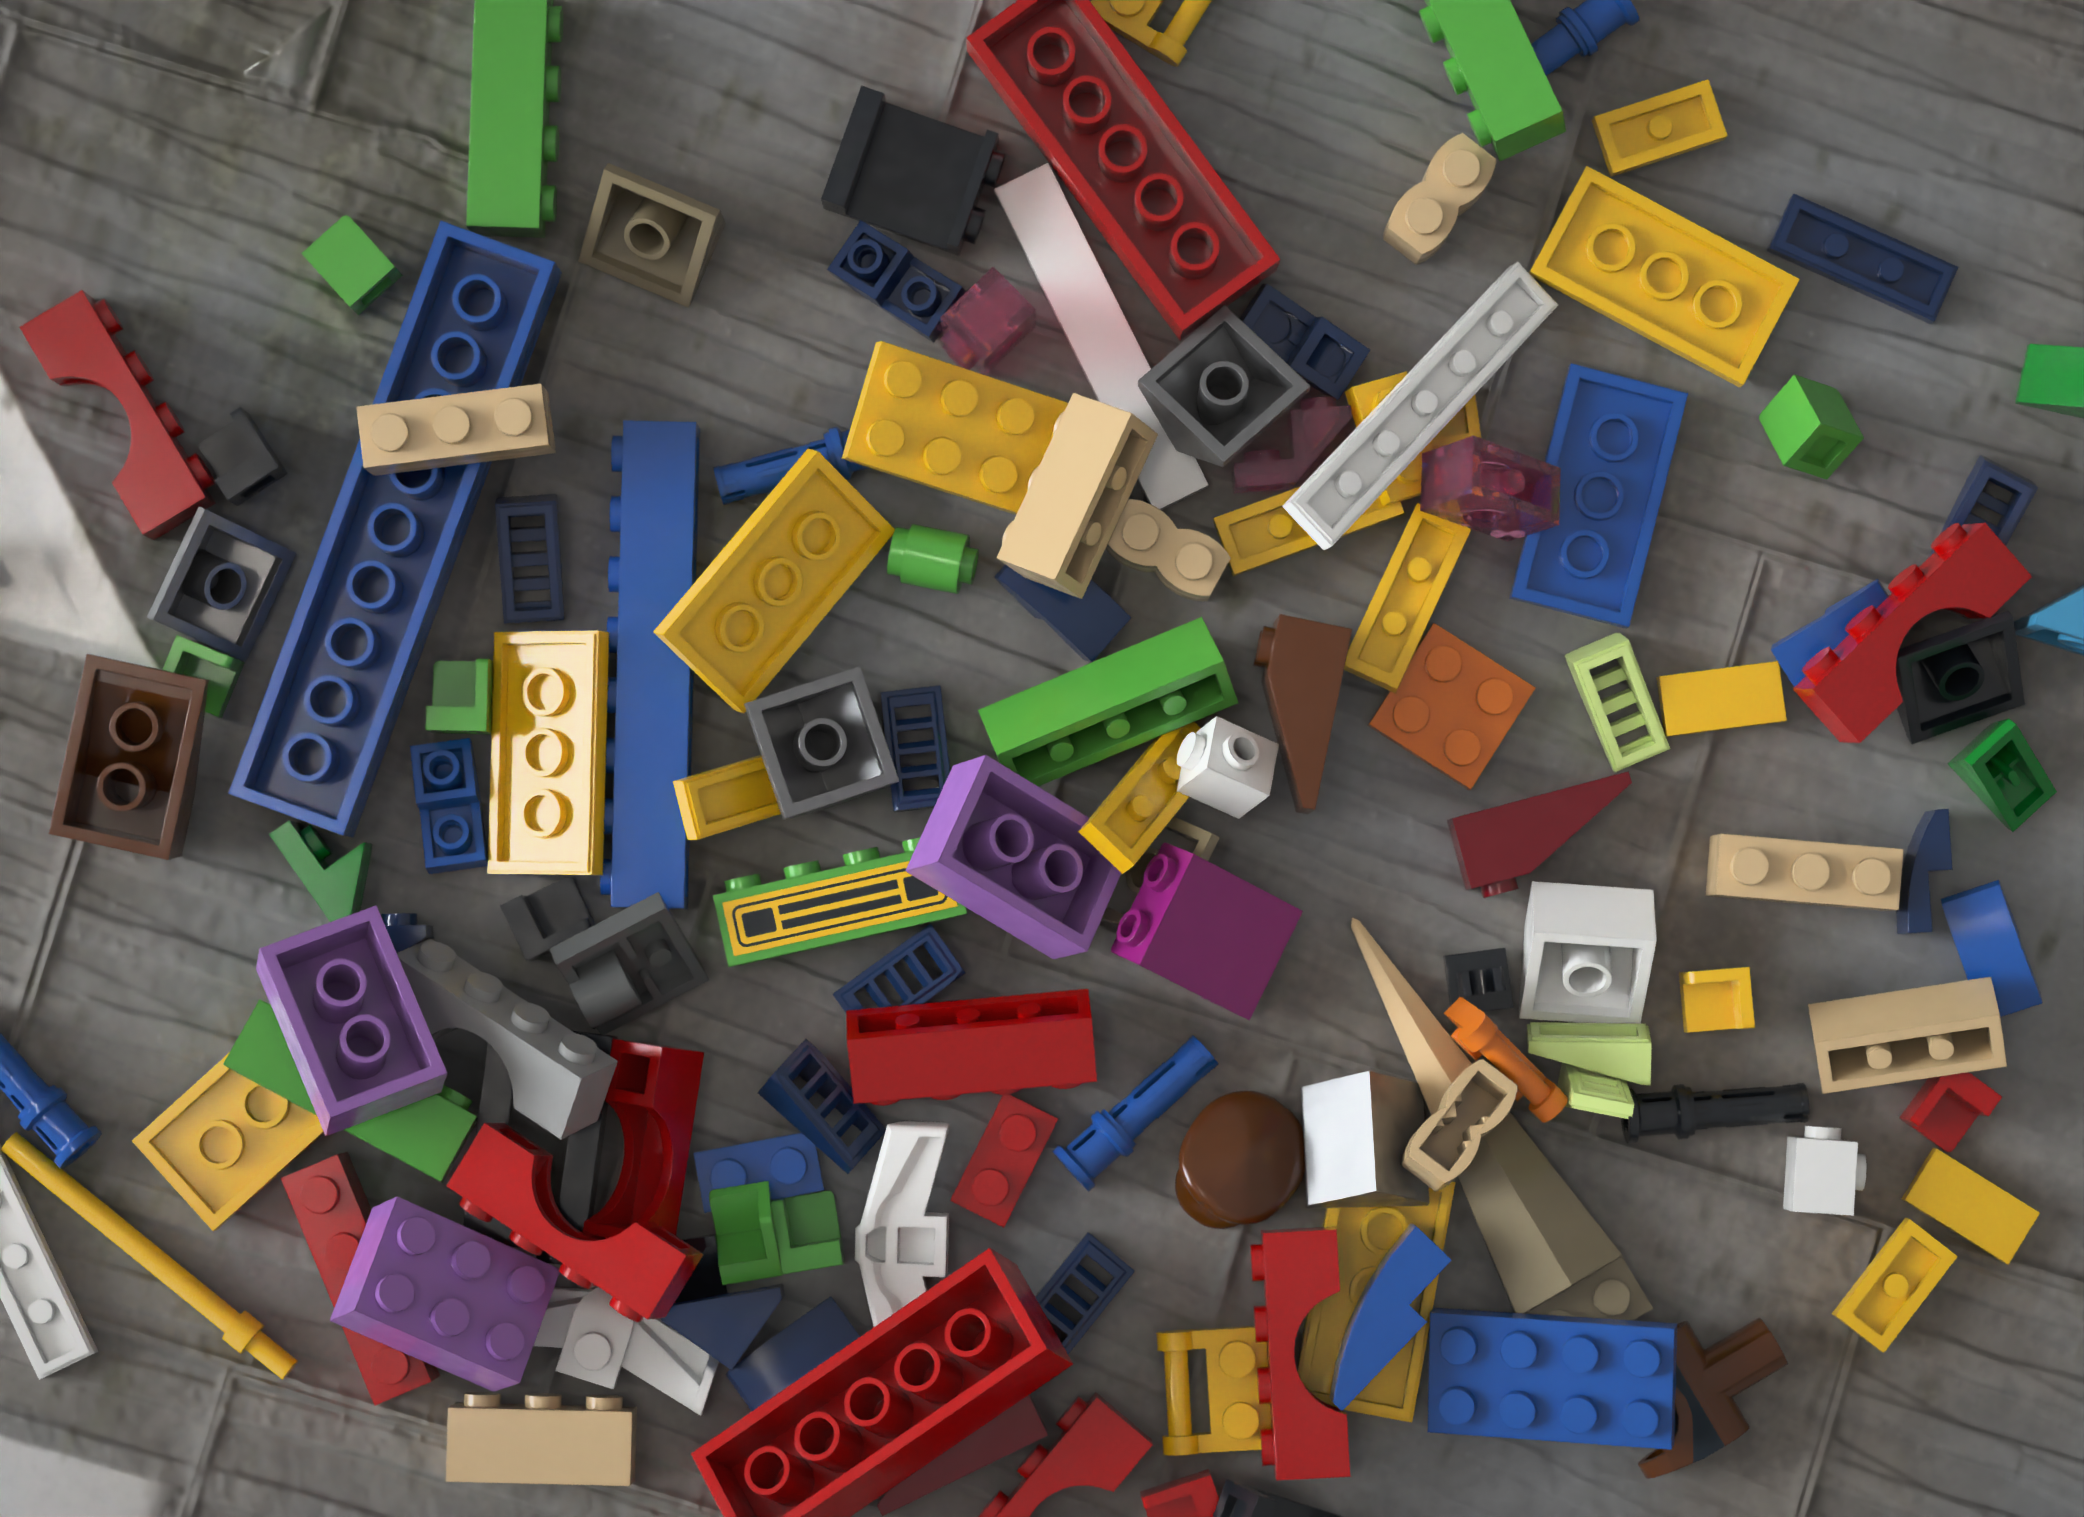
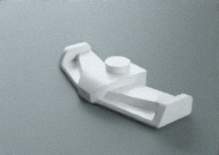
[855,1121,950,1327]
[534,1287,719,1416]

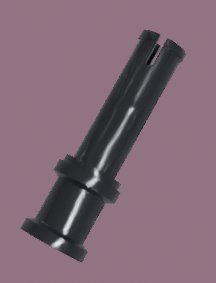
[1621,1083,1810,1143]

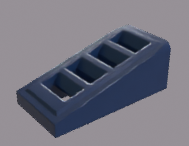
[1928,455,2038,558]
[495,494,565,624]
[880,685,950,812]
[833,923,966,1013]
[758,1039,886,1174]
[1035,1232,1135,1354]

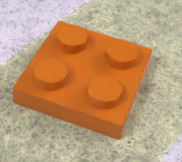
[1367,623,1536,790]

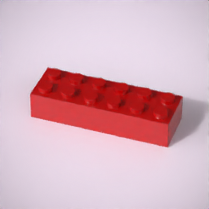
[966,0,1281,340]
[691,1248,1073,1517]

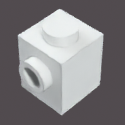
[1177,716,1279,819]
[1783,1126,1867,1216]

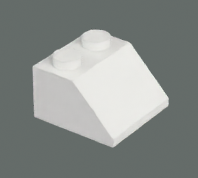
[1519,881,1657,1024]

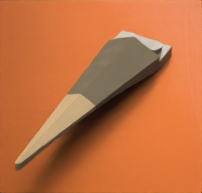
[1351,918,1653,1321]

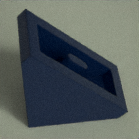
[661,1284,785,1370]

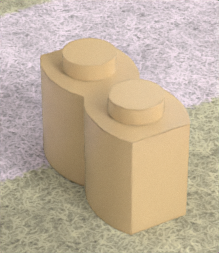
[1383,133,1496,265]
[1105,499,1231,601]
[1401,1059,1518,1192]

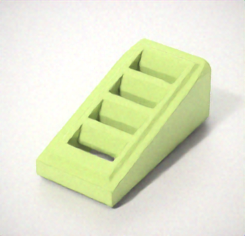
[1565,633,1670,772]
[1527,1022,1652,1086]
[1557,1063,1634,1119]

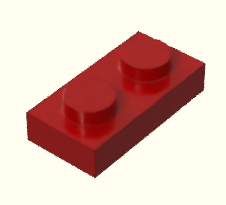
[950,1094,1058,1228]

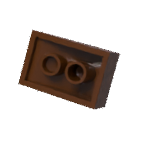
[1253,614,1352,814]
[48,654,209,860]

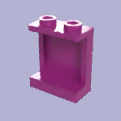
[1111,842,1303,1021]

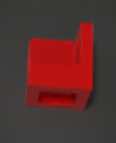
[1899,1072,2002,1152]
[1140,1469,1219,1517]

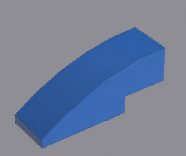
[1329,1223,1452,1411]

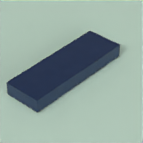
[1767,194,1959,324]

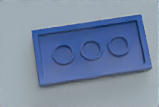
[1509,363,1688,629]
[1428,1308,1677,1450]

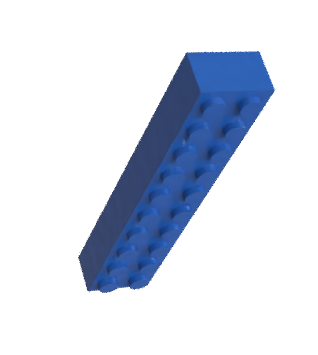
[228,221,562,838]

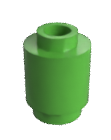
[887,524,979,594]

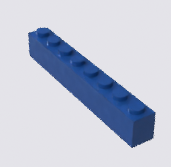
[600,420,700,909]

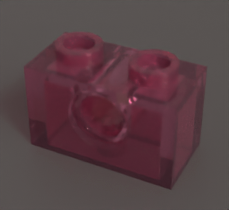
[940,267,1036,375]
[1420,435,1561,542]

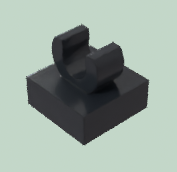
[1443,948,1514,1012]

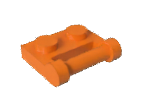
[1444,997,1568,1123]

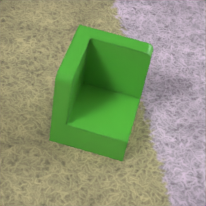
[301,215,403,315]
[1759,374,1864,480]
[162,635,245,718]
[425,659,493,735]
[709,1181,783,1285]
[771,1190,845,1274]

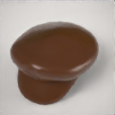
[1175,1091,1305,1229]

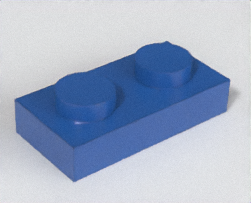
[693,1132,825,1213]

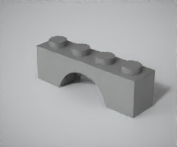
[397,939,618,1140]

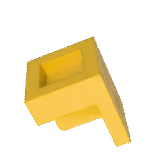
[1679,967,1755,1033]

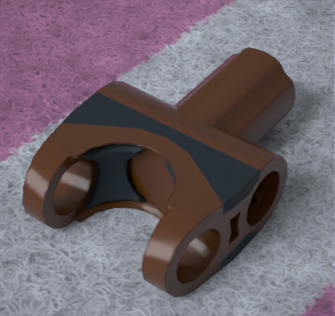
[1638,1318,1788,1479]

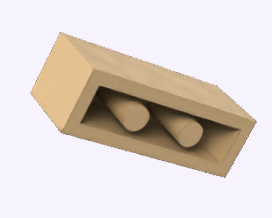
[356,384,556,476]
[997,393,1158,599]
[1706,834,1903,911]
[1808,977,2007,1094]
[446,1392,637,1486]

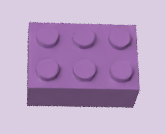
[906,755,1121,959]
[256,905,447,1136]
[330,1196,560,1392]

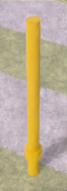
[1,1132,298,1380]

